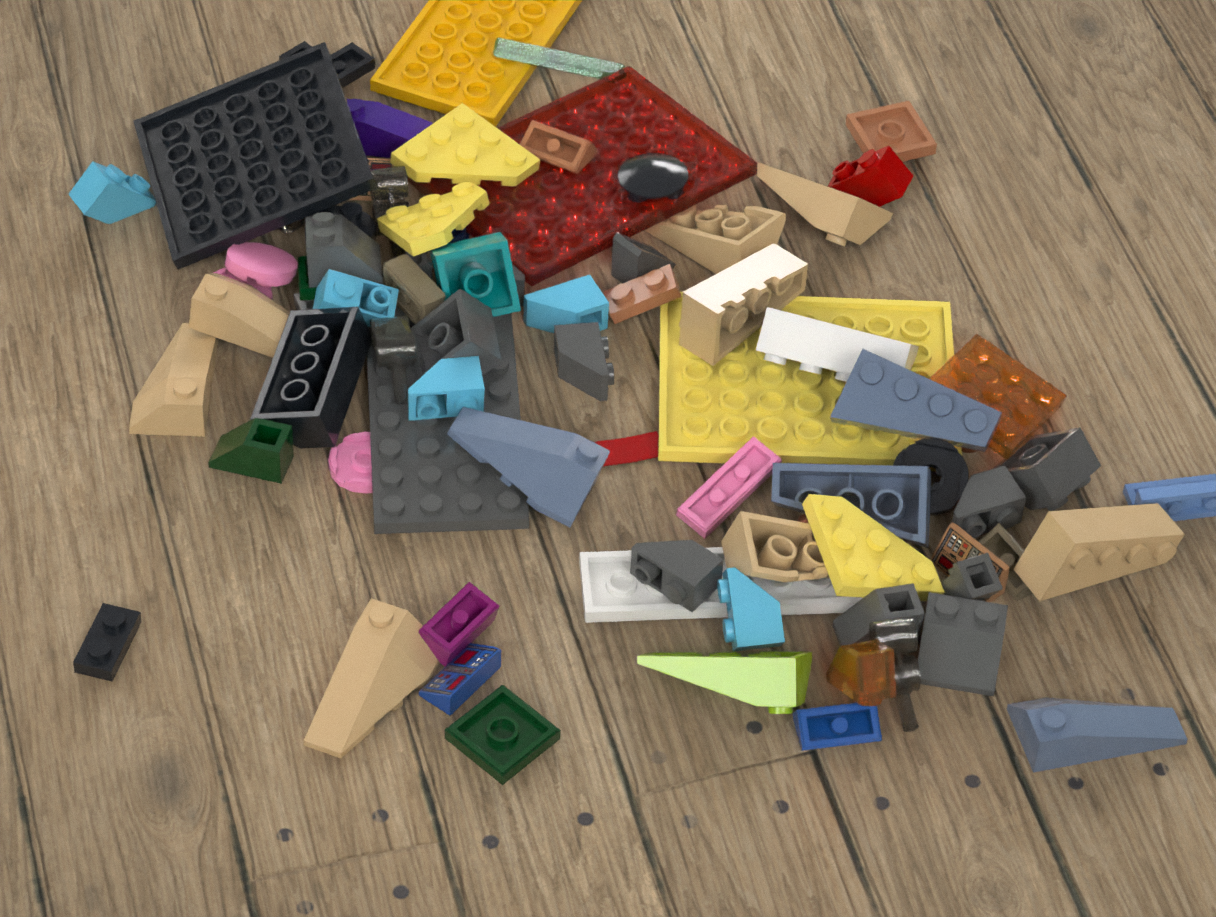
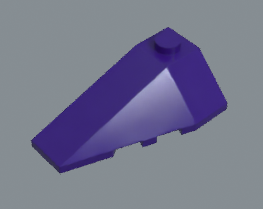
[346,98,433,158]

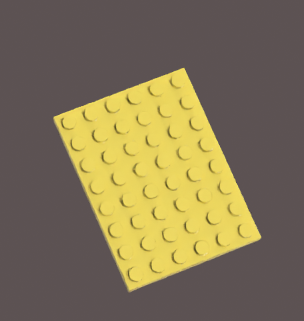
[658,292,962,471]

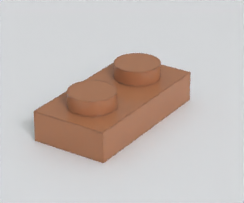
[604,264,682,324]

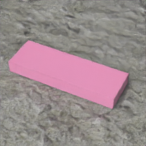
[676,436,782,539]

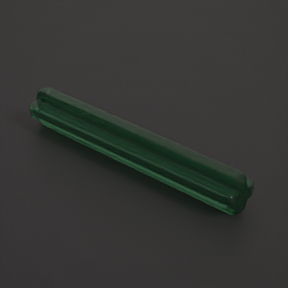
[493,37,625,83]

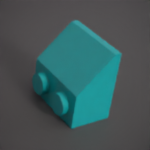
[430,232,521,317]

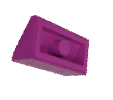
[418,582,500,667]

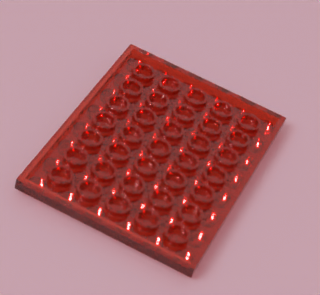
[407,66,757,287]

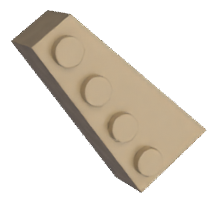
[679,244,808,366]
[1013,503,1185,602]

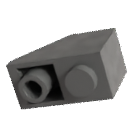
[554,322,614,401]
[952,466,1026,538]
[630,540,724,612]
[833,583,925,656]

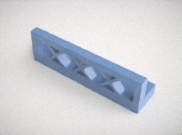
[1123,474,1216,521]

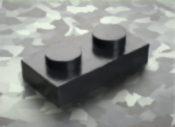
[73,603,142,682]

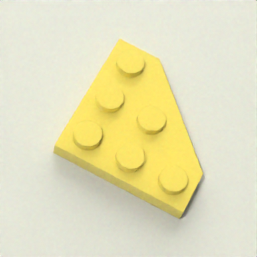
[390,103,540,186]
[376,182,490,257]
[802,494,945,601]

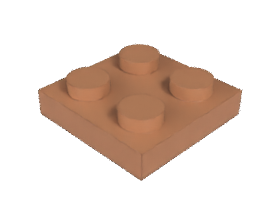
[845,101,937,162]

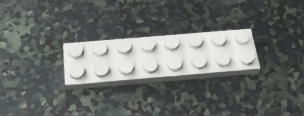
[579,547,863,623]

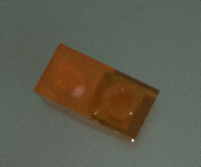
[826,639,896,706]

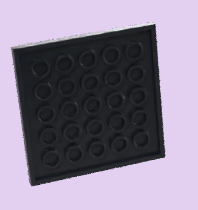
[133,42,378,270]

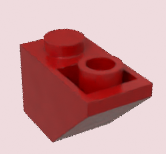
[827,145,914,207]

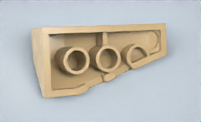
[745,158,893,247]
[633,202,786,274]
[189,273,290,358]
[129,323,218,437]
[721,511,829,582]
[304,598,440,758]

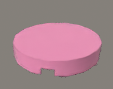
[225,242,298,287]
[328,432,373,494]

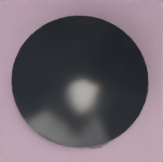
[618,153,688,203]

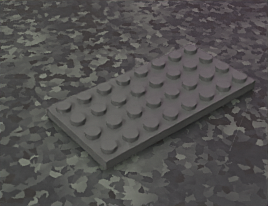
[367,305,529,534]

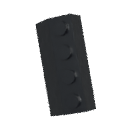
[250,307,373,449]

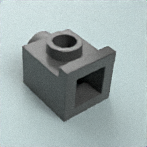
[941,553,1003,601]

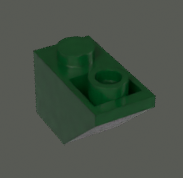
[208,417,294,484]

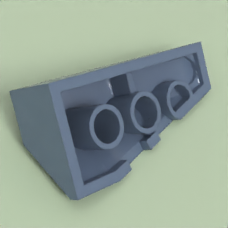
[447,407,610,528]
[1007,698,1188,773]

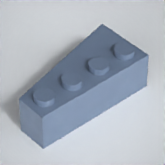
[830,349,1002,452]
[771,463,931,548]

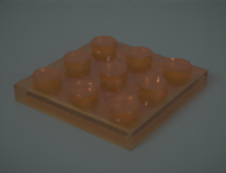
[929,334,1067,460]

